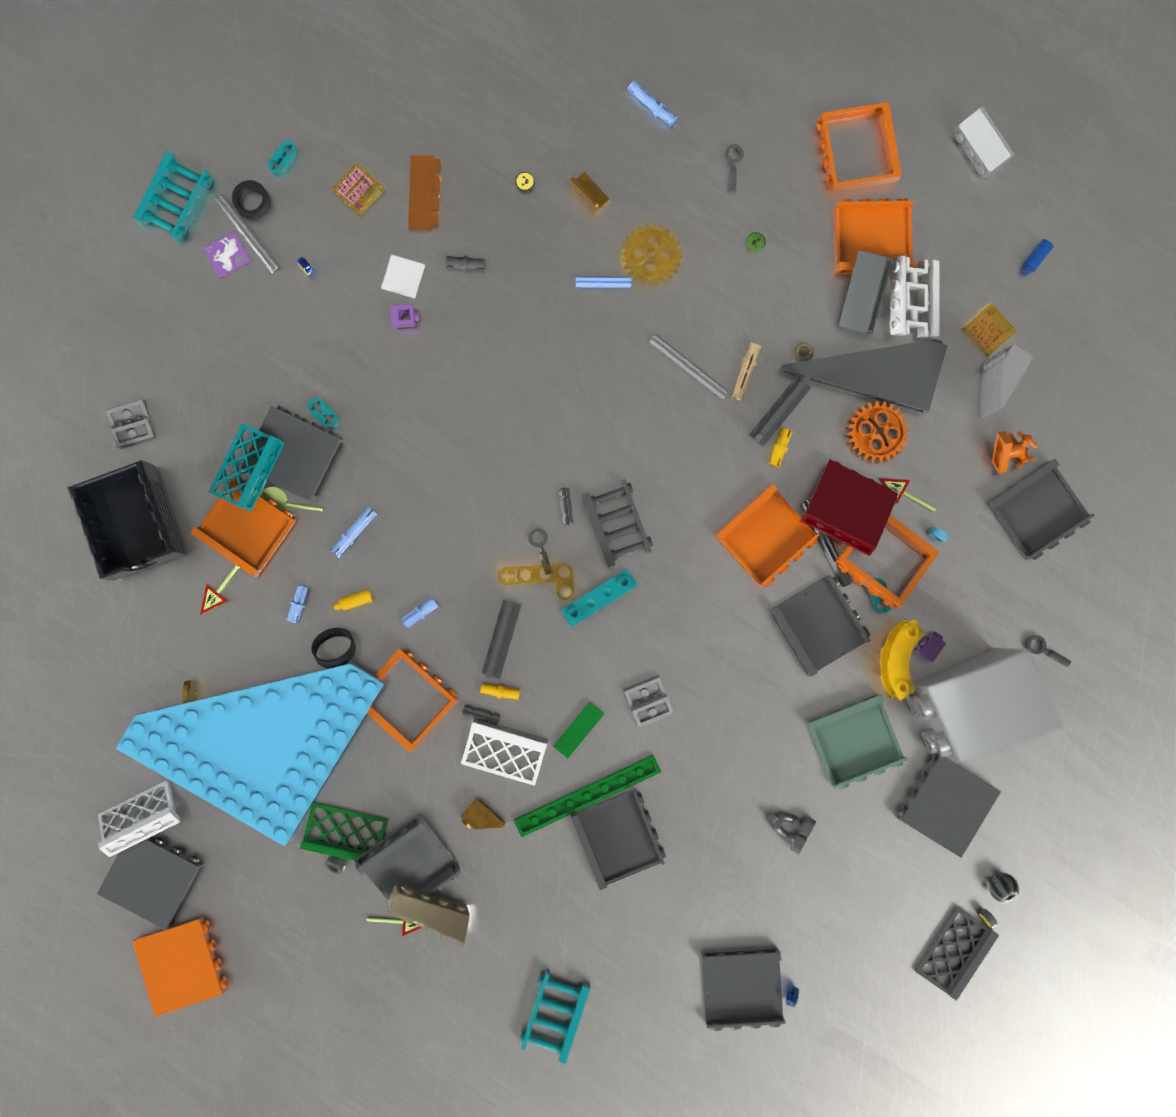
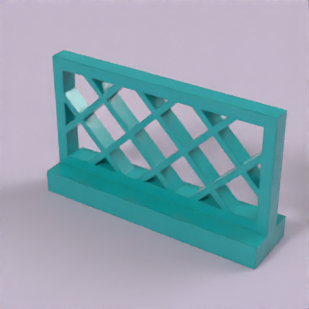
[209,423,285,512]

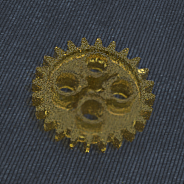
[621,223,683,286]

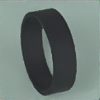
[311,628,356,668]

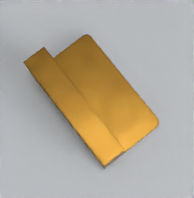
[570,172,610,214]

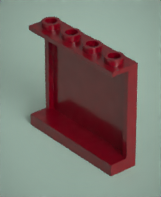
[800,459,899,556]

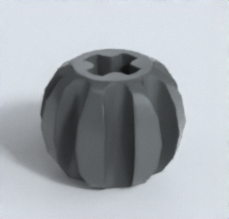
[989,873,1019,903]

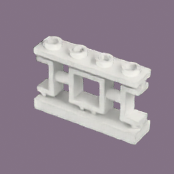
[890,256,939,340]

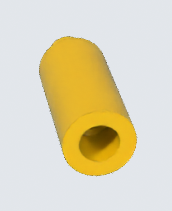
[333,588,373,611]

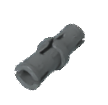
[446,256,485,271]

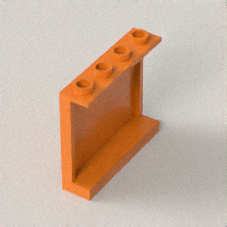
[835,198,916,274]
[190,478,296,577]
[715,484,820,587]
[132,916,228,1017]

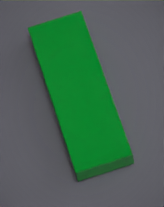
[553,702,604,759]

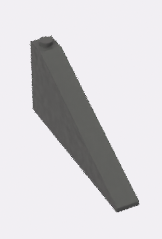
[779,339,948,414]

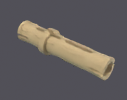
[731,343,761,401]

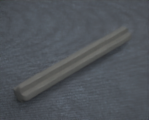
[801,499,852,587]

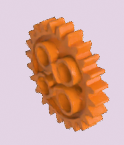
[846,401,910,463]

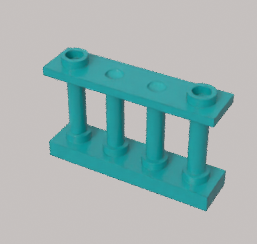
[133,151,213,243]
[561,568,638,627]
[519,969,590,1064]

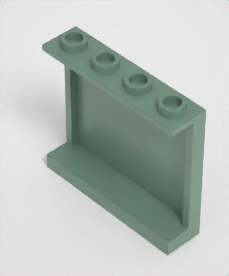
[807,694,907,790]

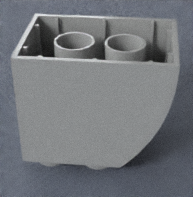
[906,648,1063,762]

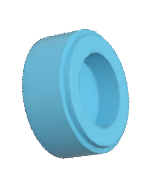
[928,527,949,543]

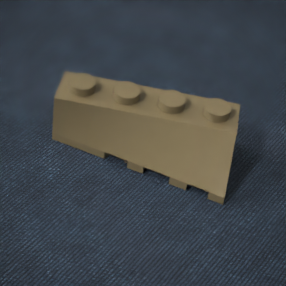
[387,884,470,946]

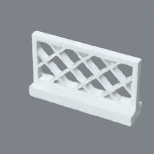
[461,719,548,786]
[98,780,180,857]

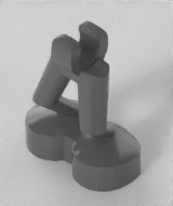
[767,812,816,854]

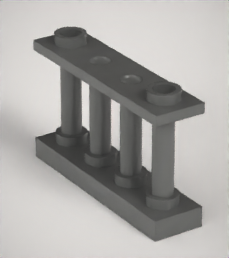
[582,479,654,568]

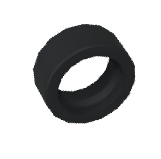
[232,180,270,219]

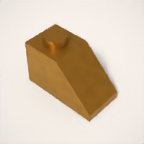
[460,797,506,830]

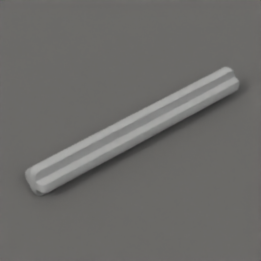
[215,194,279,273]
[650,334,728,399]

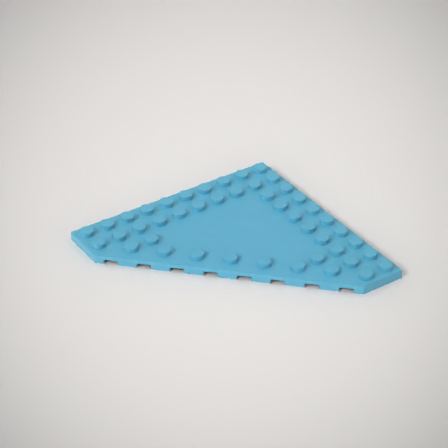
[116,663,385,846]

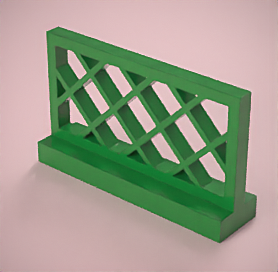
[299,803,388,861]

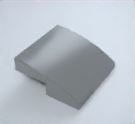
[106,399,154,448]
[623,675,674,728]

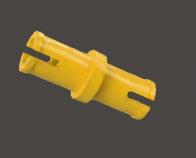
[768,427,793,468]
[480,682,521,701]

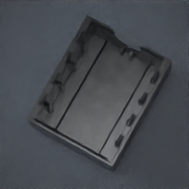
[68,460,186,581]

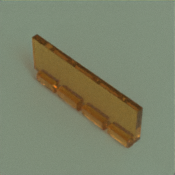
[408,155,441,231]

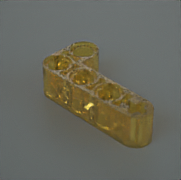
[498,563,574,600]

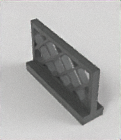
[748,373,812,447]
[481,600,522,679]
[915,906,999,1001]

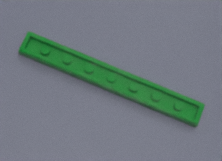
[514,755,661,838]

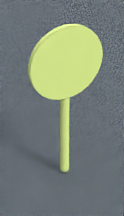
[261,487,323,511]

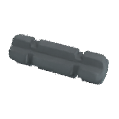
[559,488,573,525]
[463,705,500,725]

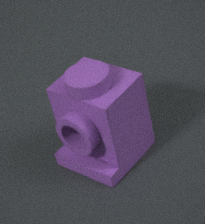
[390,304,419,329]
[913,631,946,662]

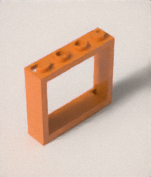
[816,102,902,193]
[834,515,939,609]
[367,648,458,753]

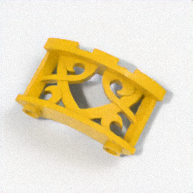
[880,619,925,700]

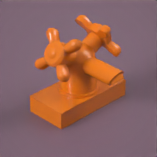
[991,431,1038,474]

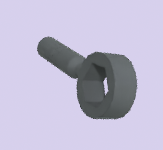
[724,144,744,193]
[528,528,553,575]
[1025,635,1071,667]

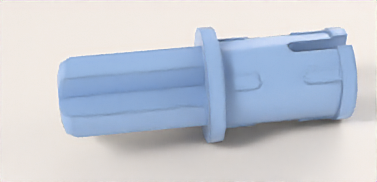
[286,584,308,623]
[402,597,438,627]

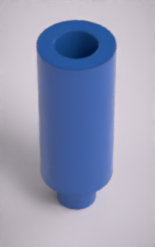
[1022,239,1054,275]

